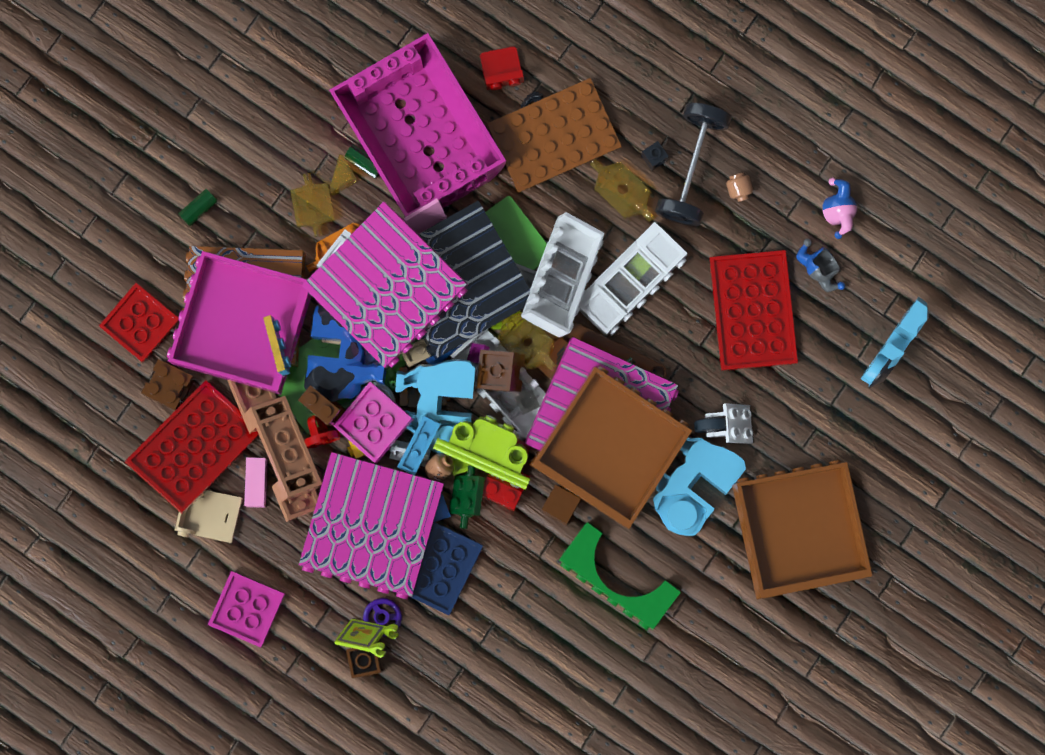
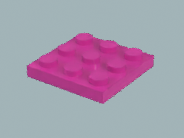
[334,382,414,464]
[208,571,285,648]

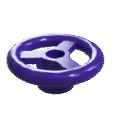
[363,598,402,637]

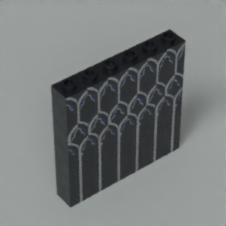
[418,201,530,360]

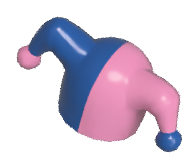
[823,177,857,239]

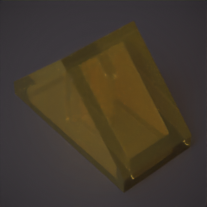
[329,154,357,195]

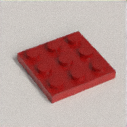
[99,283,179,363]

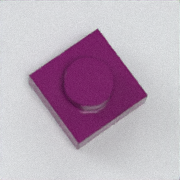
[467,343,490,364]

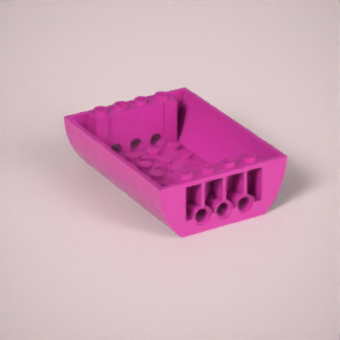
[329,33,506,217]

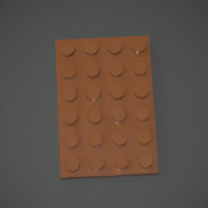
[487,78,622,193]

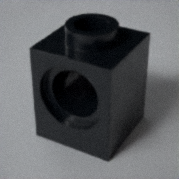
[641,141,669,171]

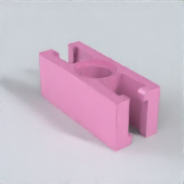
[244,458,268,508]

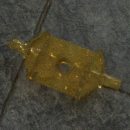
[590,159,655,222]
[497,312,557,371]

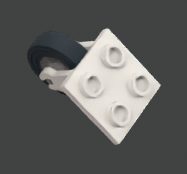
[694,404,753,444]

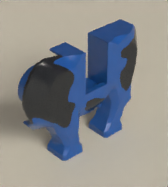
[304,304,386,402]

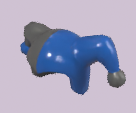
[796,239,845,292]

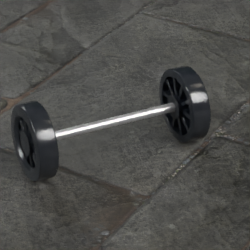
[655,102,732,226]

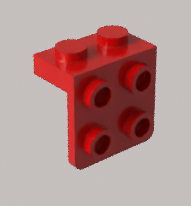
[480,46,524,90]

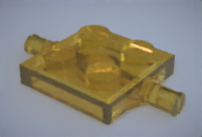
[290,173,335,237]

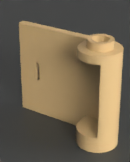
[175,490,243,543]

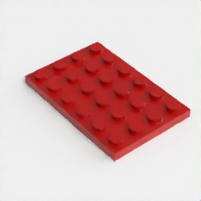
[709,250,798,371]
[125,380,259,514]

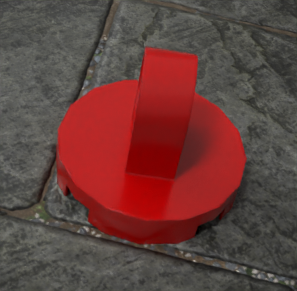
[304,415,341,449]

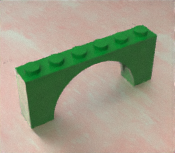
[559,522,680,630]

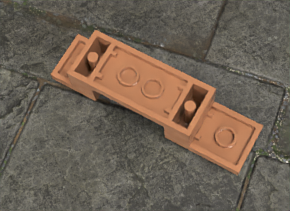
[228,380,322,522]

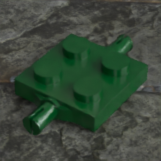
[450,464,485,529]

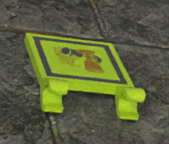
[335,619,399,658]

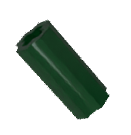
[344,144,380,179]
[178,189,218,227]

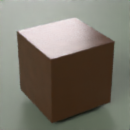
[541,484,581,526]
[346,648,382,679]

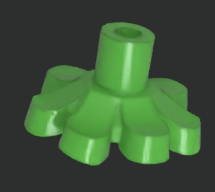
[385,367,398,391]

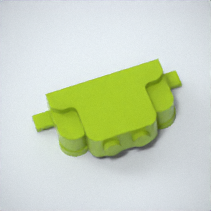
[433,415,530,490]

